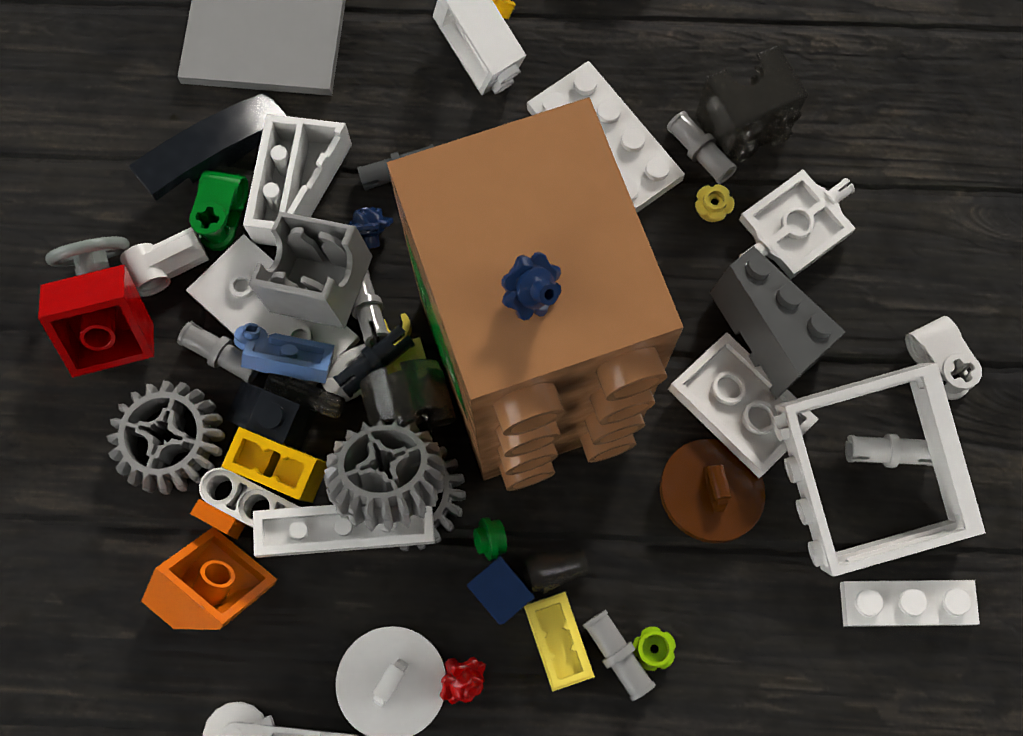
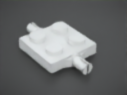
[739,169,856,280]

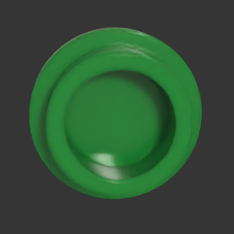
[473,517,507,561]

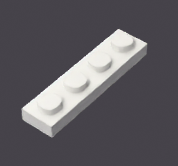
[253,505,435,558]

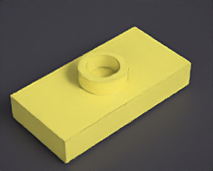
[524,592,595,692]

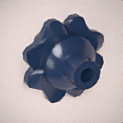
[347,207,393,249]
[501,251,562,321]

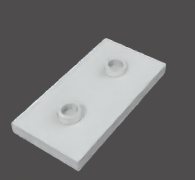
[186,234,360,399]

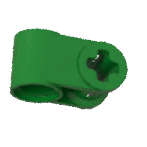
[189,170,249,251]

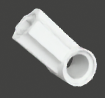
[120,227,209,297]

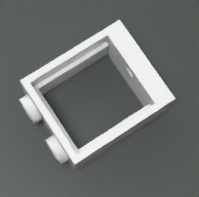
[433,0,526,95]

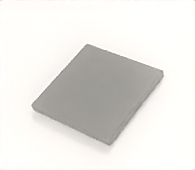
[177,0,346,96]

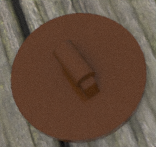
[660,439,766,543]

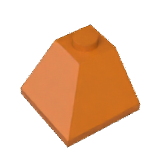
[141,527,277,630]

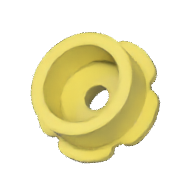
[695,184,735,222]

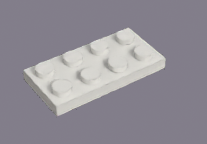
[527,61,685,213]

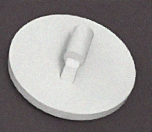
[336,626,446,736]

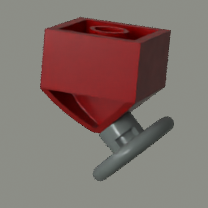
[38,236,154,378]

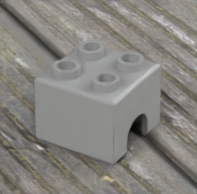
[249,211,372,328]

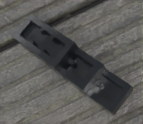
[129,92,287,201]

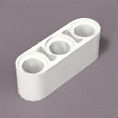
[199,468,299,528]

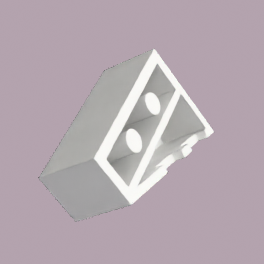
[243,114,352,246]

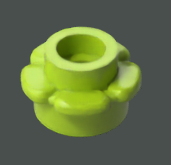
[633,627,676,671]

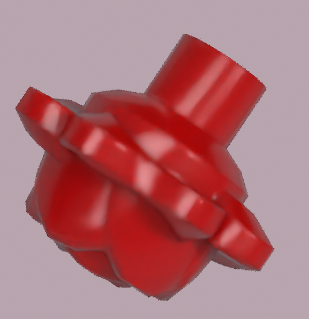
[440,657,486,705]

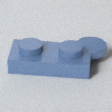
[234,323,335,384]

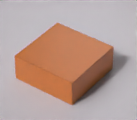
[190,499,245,539]

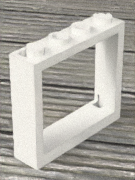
[772,363,986,577]

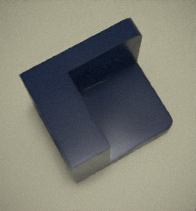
[467,556,535,625]

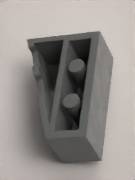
[710,246,845,400]

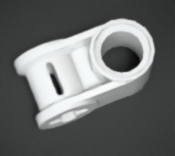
[905,316,982,400]

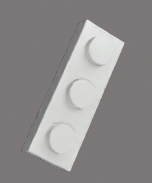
[840,580,980,627]

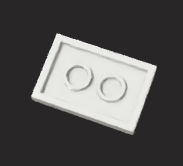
[668,332,819,478]

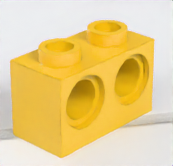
[221,427,327,503]

